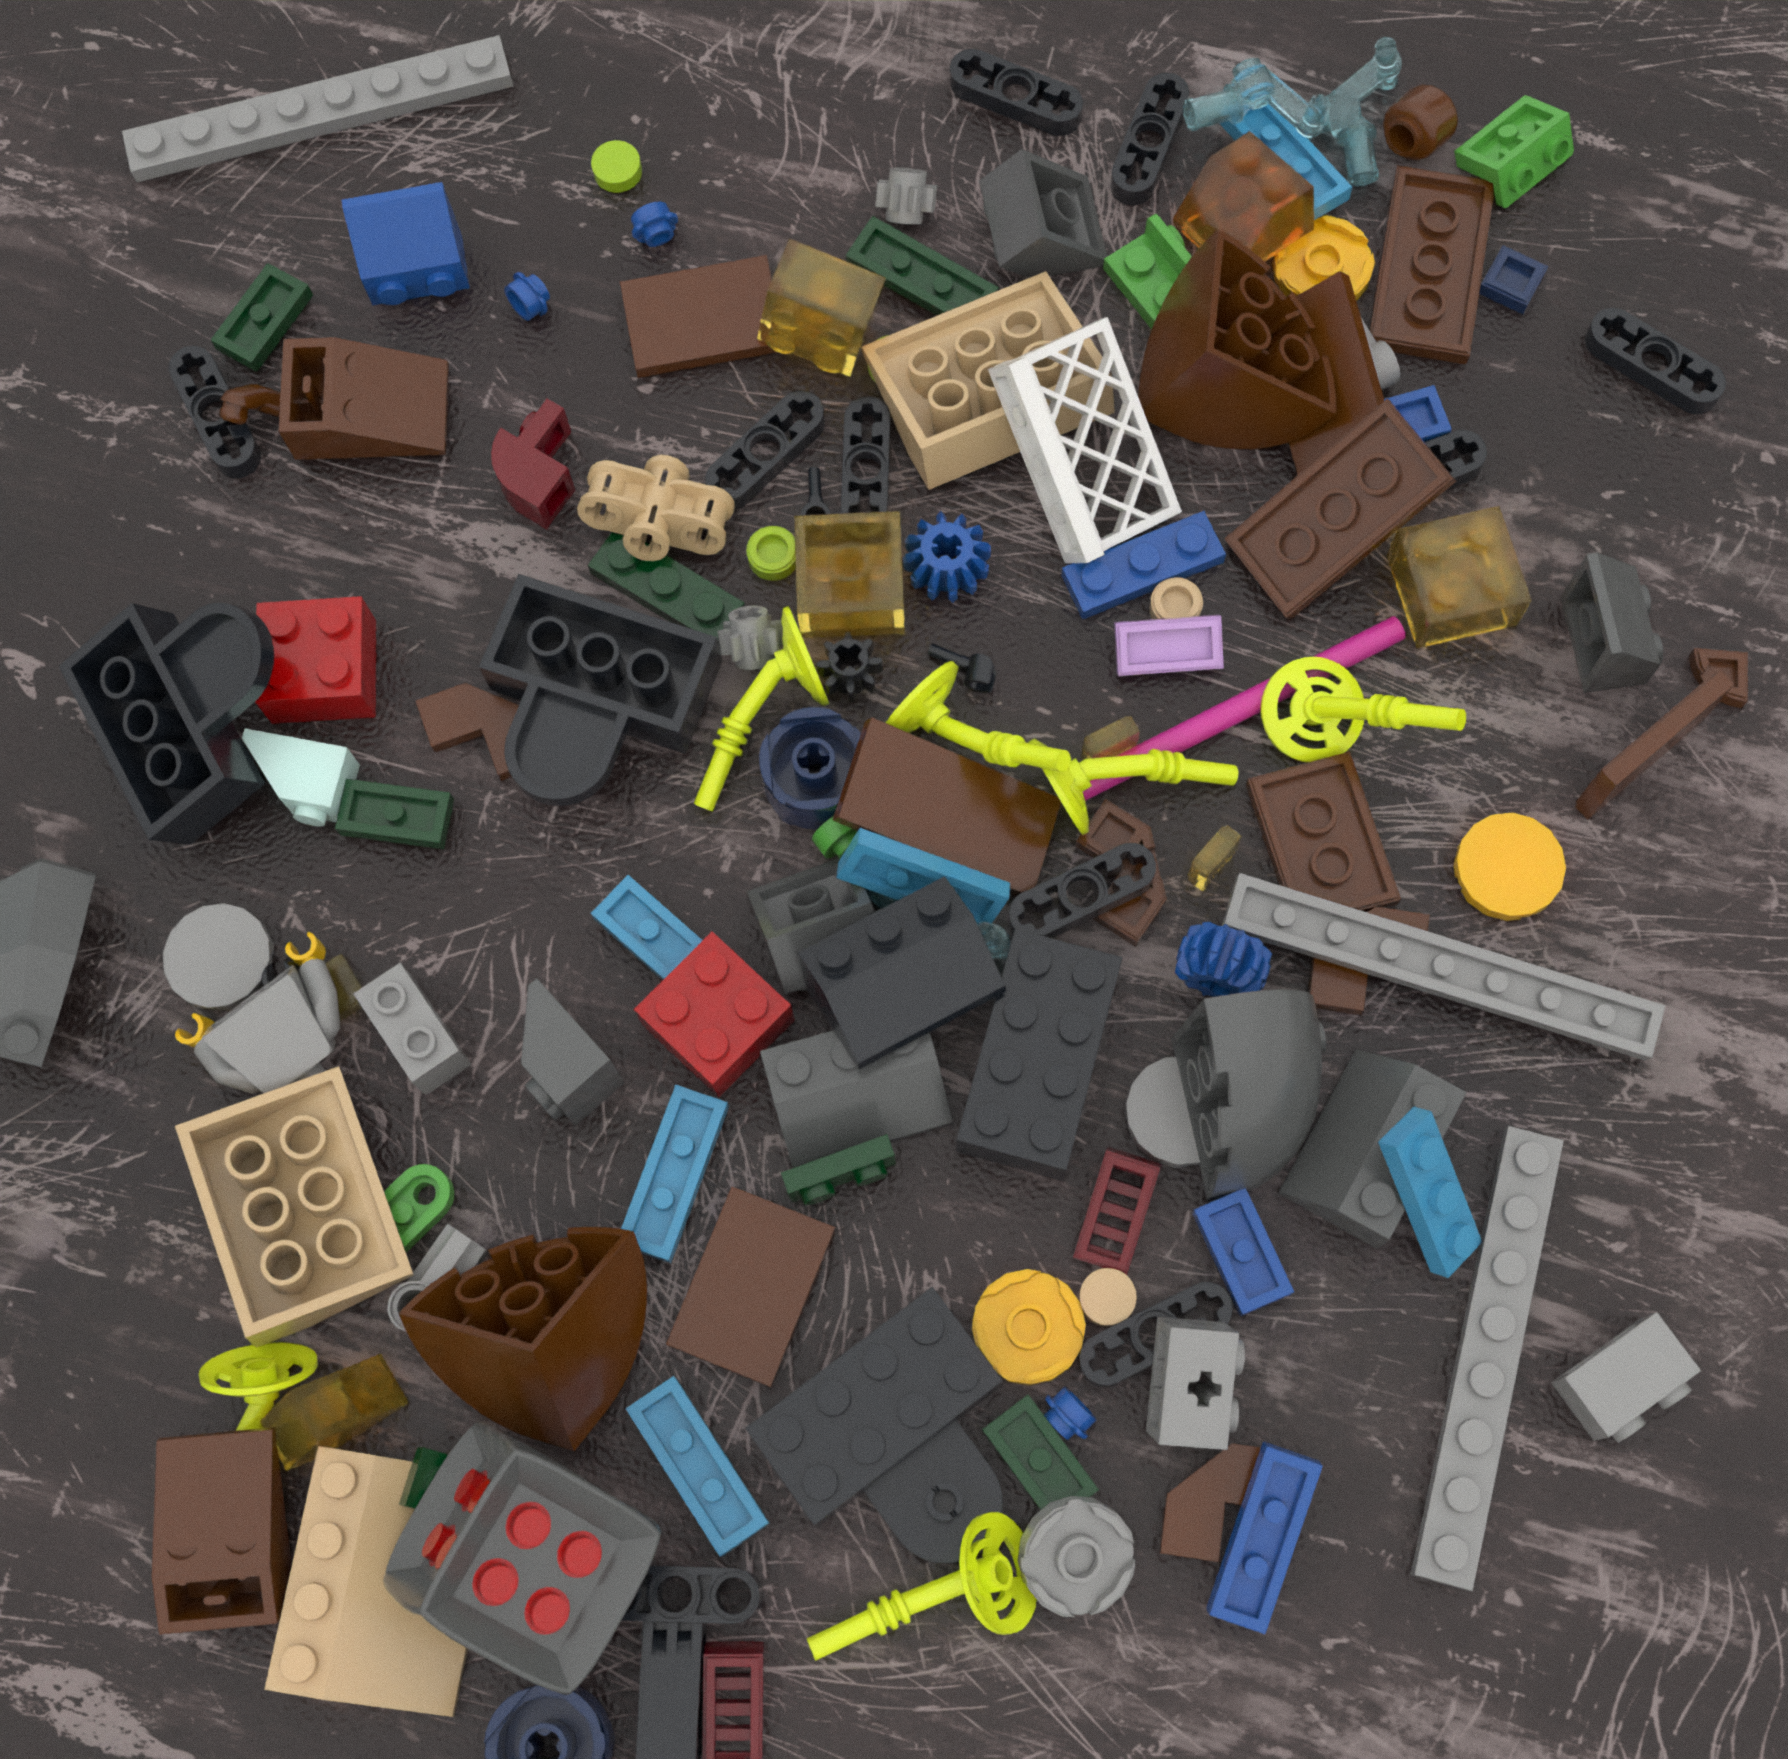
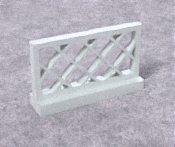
[988,317,1182,563]

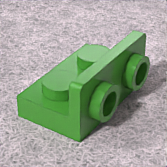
[1454,95,1574,208]
[1103,214,1192,329]

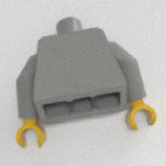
[175,932,341,1094]

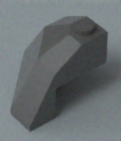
[0,858,96,1067]

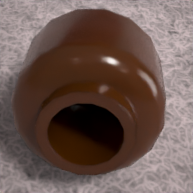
[1383,84,1458,161]

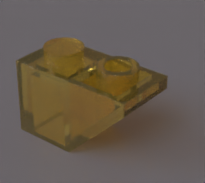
[260,1353,408,1471]

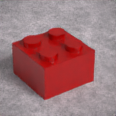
[255,596,376,724]
[634,932,795,1098]

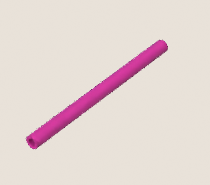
[1083,616,1405,801]

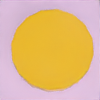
[1272,215,1375,301]
[1453,813,1566,921]
[972,1269,1086,1386]

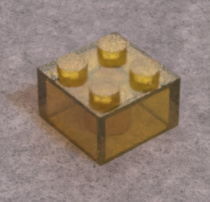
[757,238,886,377]
[1387,506,1532,649]
[794,511,905,638]

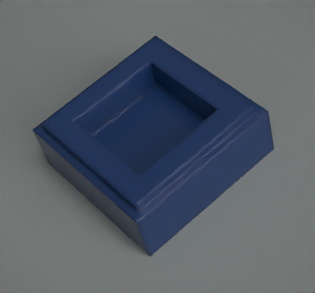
[1479,245,1548,314]

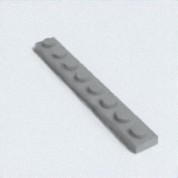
[122,35,514,183]
[1222,873,1666,1061]
[1410,1126,1564,1591]

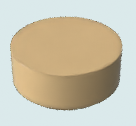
[1149,577,1203,619]
[1079,1268,1137,1327]

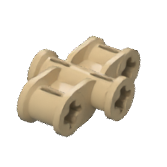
[577,455,735,561]

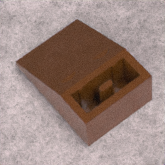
[279,337,449,460]
[152,1427,292,1635]

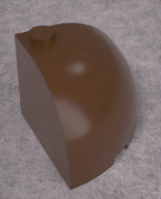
[1138,229,1336,449]
[398,1226,647,1451]

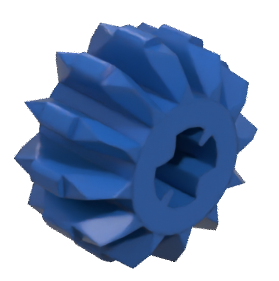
[903,511,991,603]
[1175,922,1272,997]

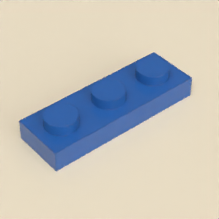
[1061,511,1226,620]
[1206,1441,1323,1634]

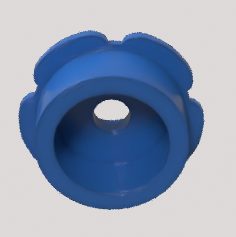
[631,202,678,247]
[504,272,550,321]
[1044,1386,1097,1440]

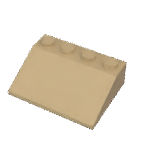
[862,271,1115,490]
[175,1066,414,1348]
[264,1446,468,1717]

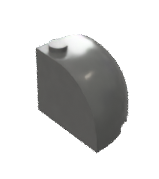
[1171,989,1326,1201]

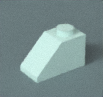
[242,728,360,827]

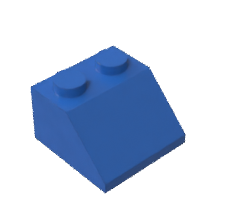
[341,182,470,306]

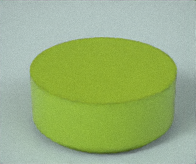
[591,140,642,193]
[746,526,799,581]

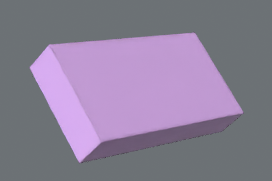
[1114,615,1224,676]

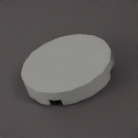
[163,903,274,1011]
[1124,1057,1200,1168]
[1018,1496,1136,1617]

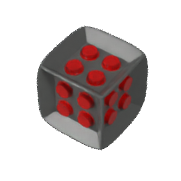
[383,1421,661,1695]

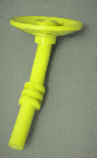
[693,606,829,812]
[1261,657,1466,763]
[886,661,1071,772]
[1029,739,1239,835]
[199,1342,318,1431]
[806,1512,1037,1661]

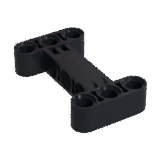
[622,1566,764,1759]

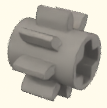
[875,167,937,224]
[717,606,783,670]

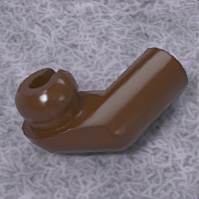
[219,384,281,425]

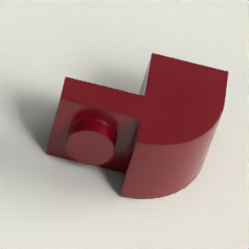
[491,398,576,530]

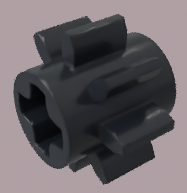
[816,632,883,702]

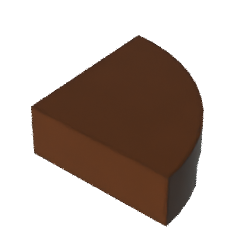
[1689,648,1748,708]

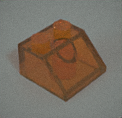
[1173,131,1314,261]

